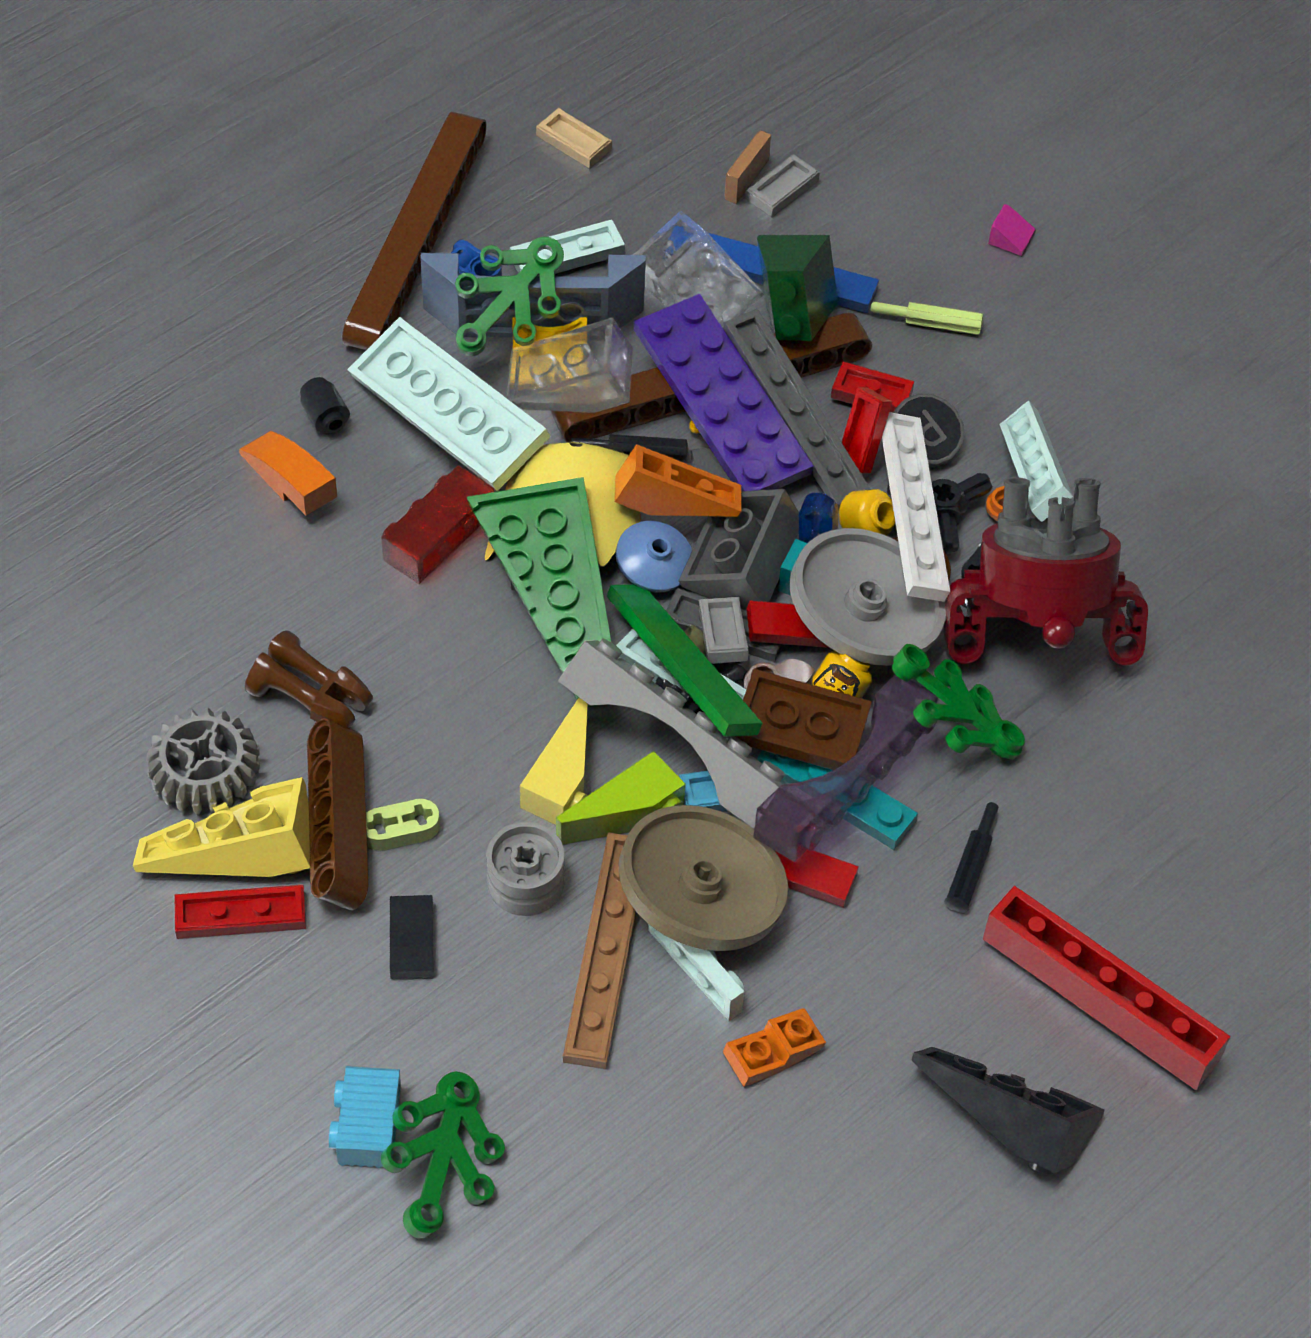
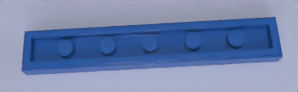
[660,223,879,314]

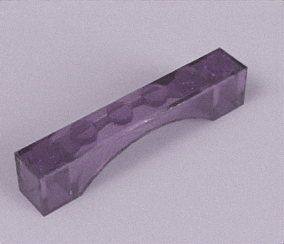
[753,675,938,862]

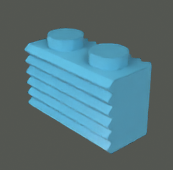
[329,1066,401,1168]

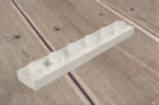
[882,412,950,602]

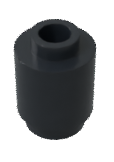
[300,377,350,434]

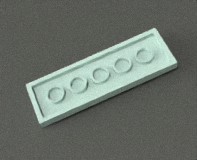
[347,317,551,491]

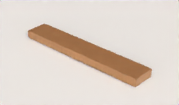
[563,832,636,1069]

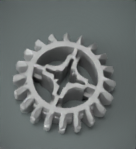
[146,708,260,816]

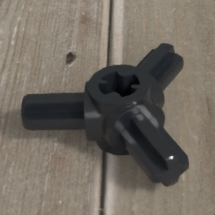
[887,473,993,555]

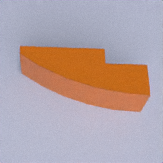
[239,431,337,516]

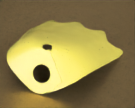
[485,442,641,566]

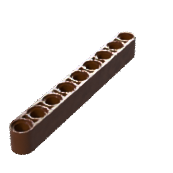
[342,112,487,350]
[550,313,872,443]

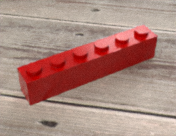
[983,885,1231,1090]

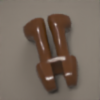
[245,631,373,728]

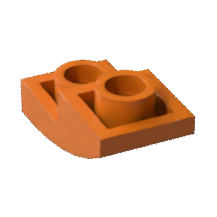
[723,1008,826,1087]

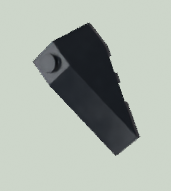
[911,1047,1105,1174]

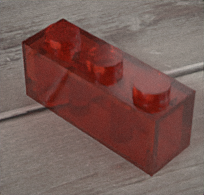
[381,465,494,584]

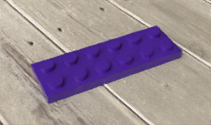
[633,294,814,491]

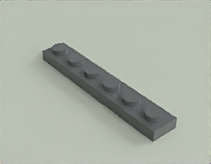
[723,308,871,512]

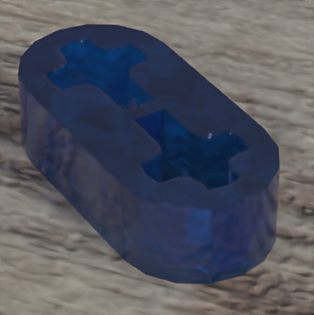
[798,492,838,543]

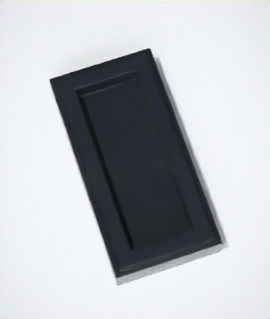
[390,895,434,979]

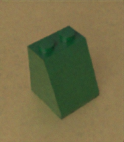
[757,235,838,341]

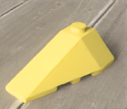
[133,777,310,877]

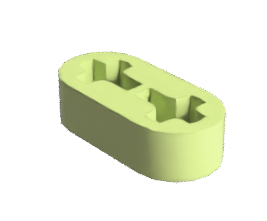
[366,799,440,851]

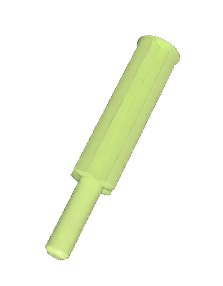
[871,302,983,335]

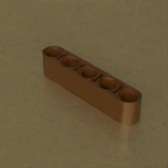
[307,718,368,910]

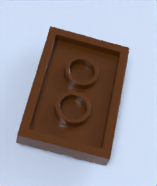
[735,668,872,775]

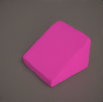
[988,204,1036,256]

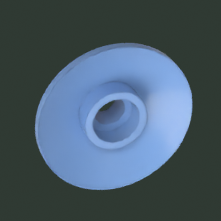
[616,521,692,592]

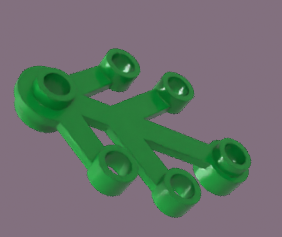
[455,237,564,356]
[892,644,1025,759]
[381,1071,505,1239]

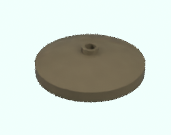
[619,805,788,951]

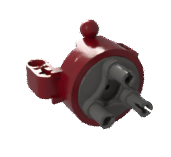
[943,477,1148,666]

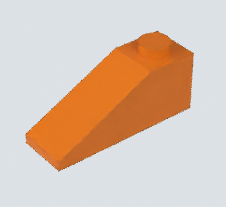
[614,444,741,517]

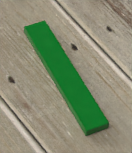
[607,585,763,737]

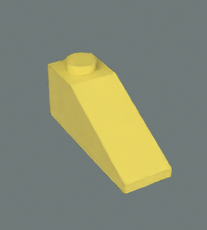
[520,697,588,825]

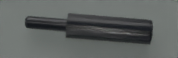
[571,434,688,462]
[944,802,999,913]

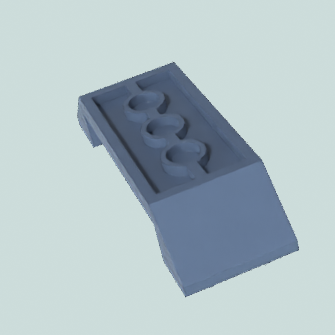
[421,253,646,338]

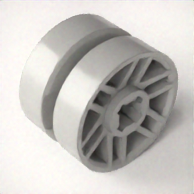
[486,822,564,916]

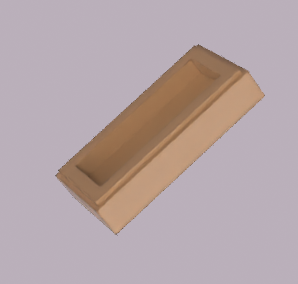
[725,130,771,204]

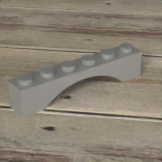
[558,638,791,829]

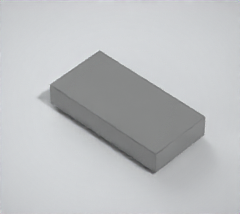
[745,154,820,217]
[699,597,748,663]

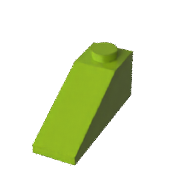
[556,751,686,845]

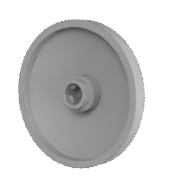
[790,528,946,665]

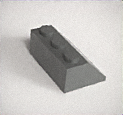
[679,489,804,610]

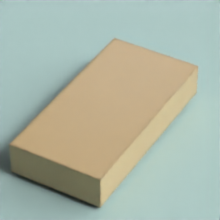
[536,108,612,169]

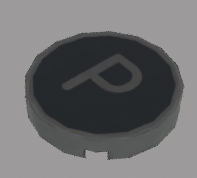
[893,394,964,468]

